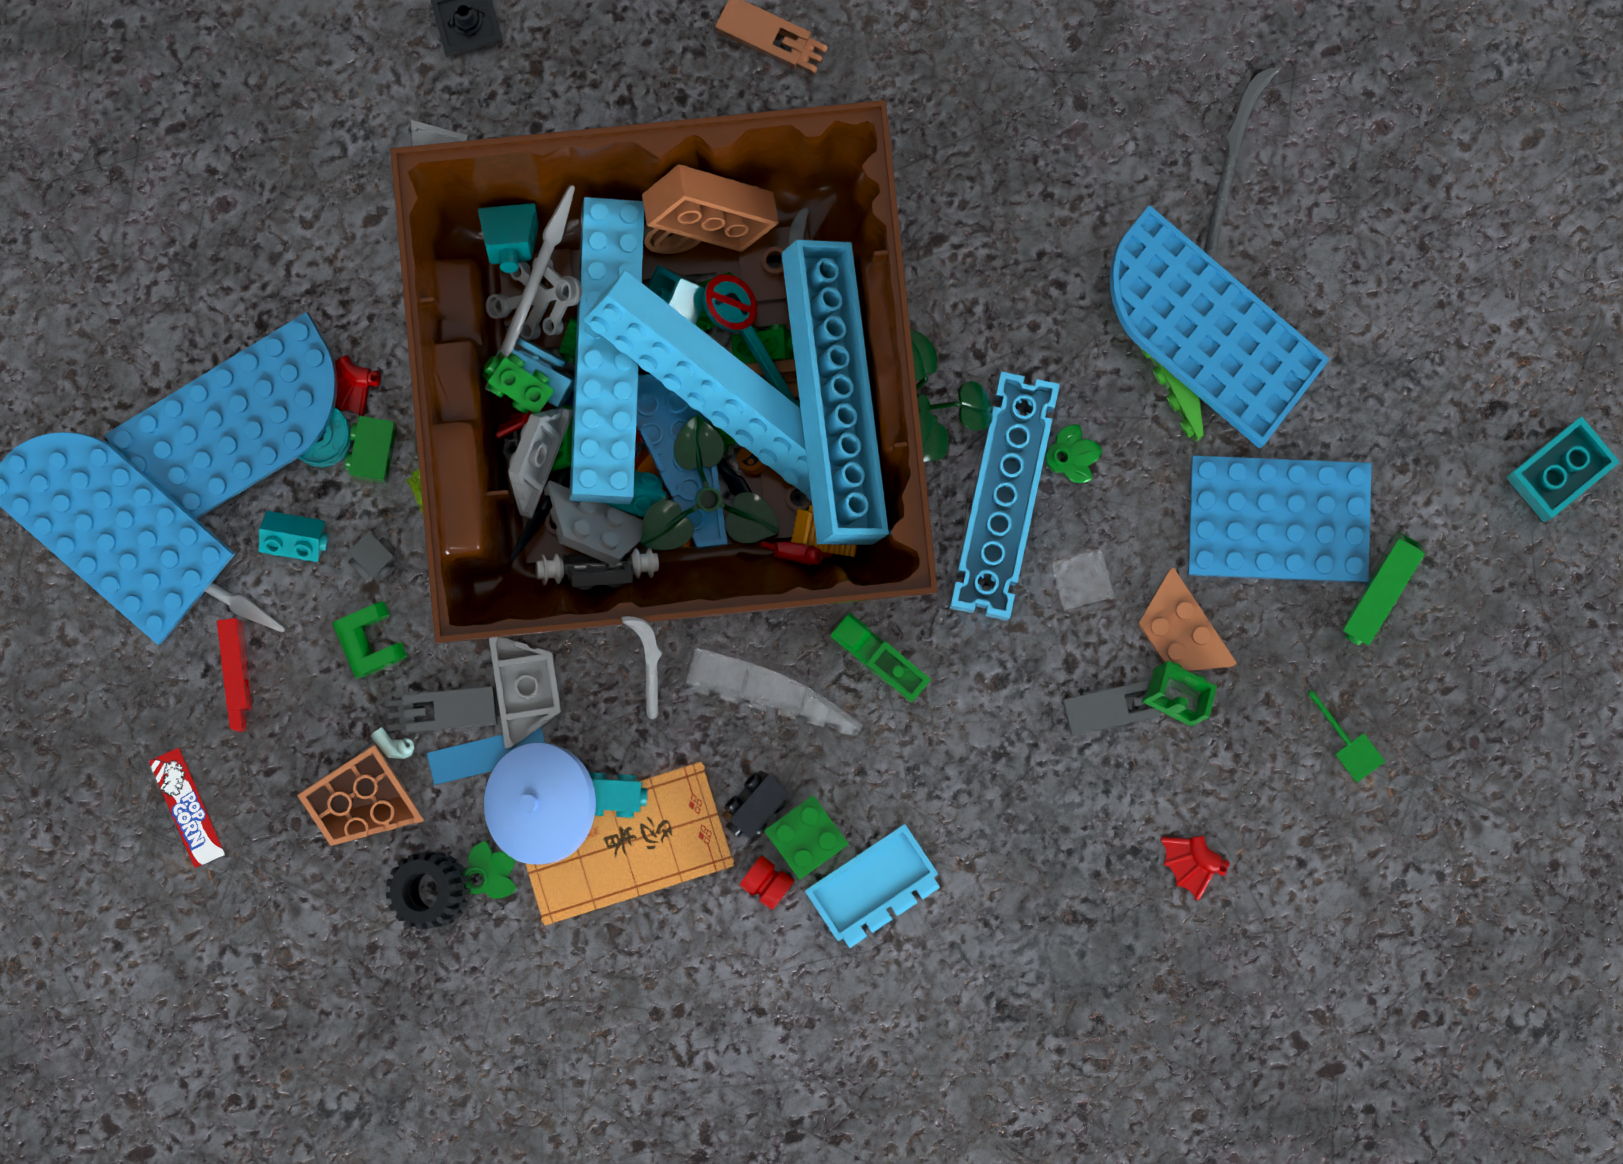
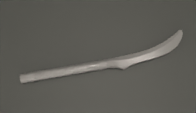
[622,616,663,719]

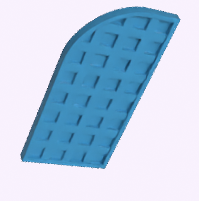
[1109,205,1330,448]
[105,312,338,519]
[0,432,236,645]

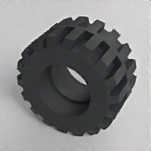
[386,852,470,930]

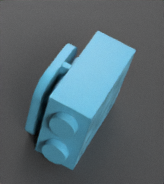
[496,337,574,407]

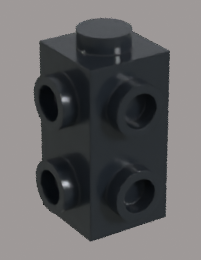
[721,770,790,839]

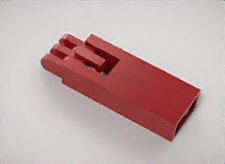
[217,618,253,732]

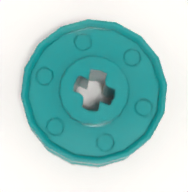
[298,408,352,468]

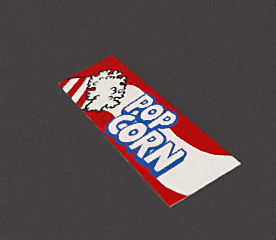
[149,748,225,868]

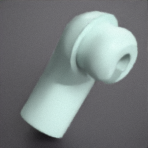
[370,727,414,759]

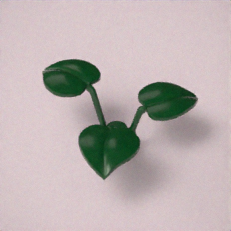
[910,329,993,462]
[641,415,779,550]

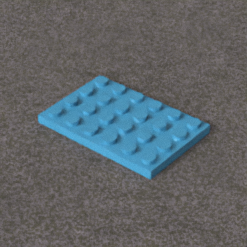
[1188,456,1371,583]

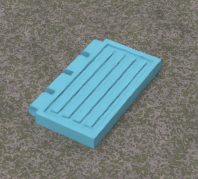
[805,824,940,948]

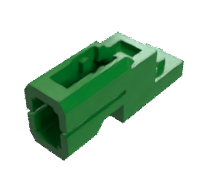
[830,613,931,703]

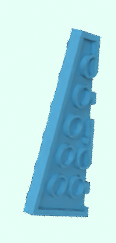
[636,374,727,549]

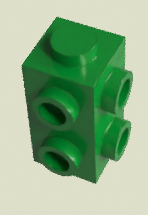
[731,324,794,365]
[483,351,555,414]

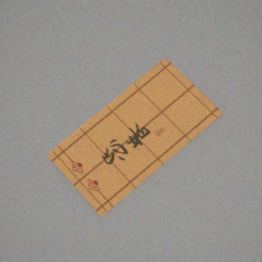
[525,762,734,926]

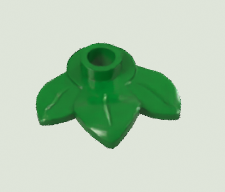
[1045,424,1102,483]
[462,841,517,899]

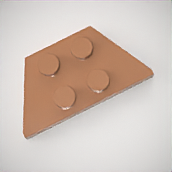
[1138,567,1237,671]

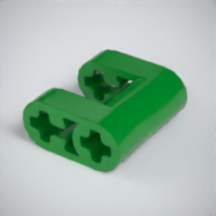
[332,601,408,679]

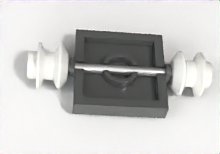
[536,548,659,590]

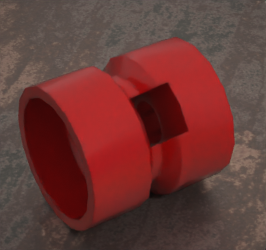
[738,855,795,911]

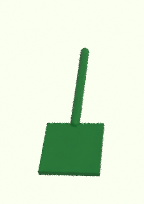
[1308,690,1386,783]

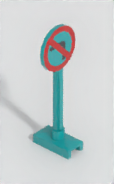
[703,274,800,407]

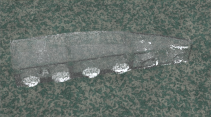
[686,648,862,736]

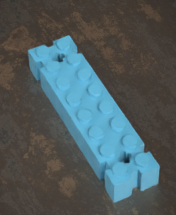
[949,371,1060,621]

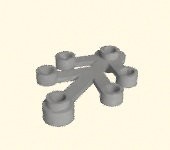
[486,258,582,340]

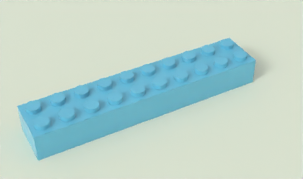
[569,197,644,504]
[782,240,889,545]
[583,270,812,501]

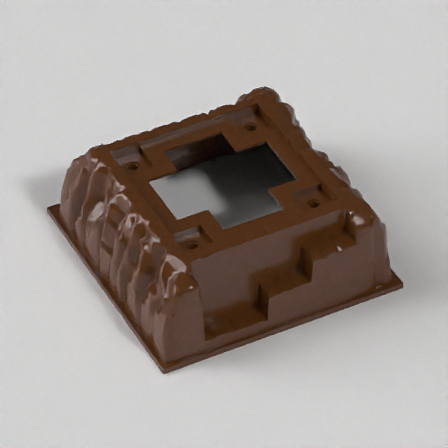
[390,100,938,644]

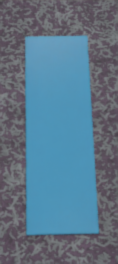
[427,727,545,785]

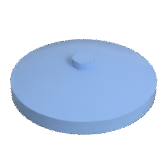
[484,743,596,864]

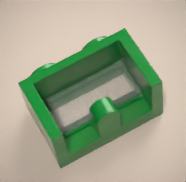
[1142,661,1217,727]

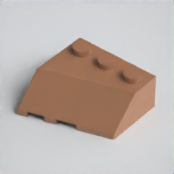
[297,743,424,846]

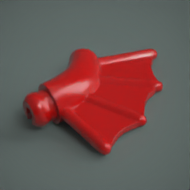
[335,355,381,416]
[495,402,552,438]
[761,542,833,565]
[1160,835,1230,901]

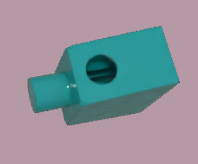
[478,203,539,273]

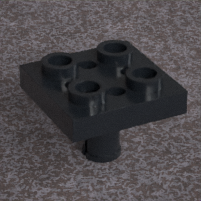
[431,0,503,57]

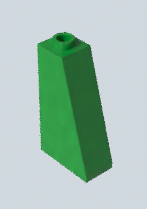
[1342,530,1425,646]

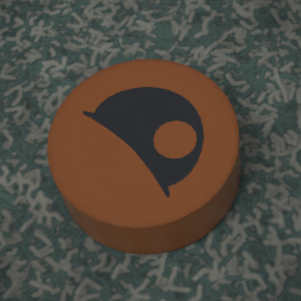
[737,447,767,475]

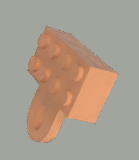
[642,164,779,254]

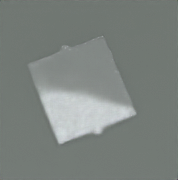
[1051,549,1114,610]

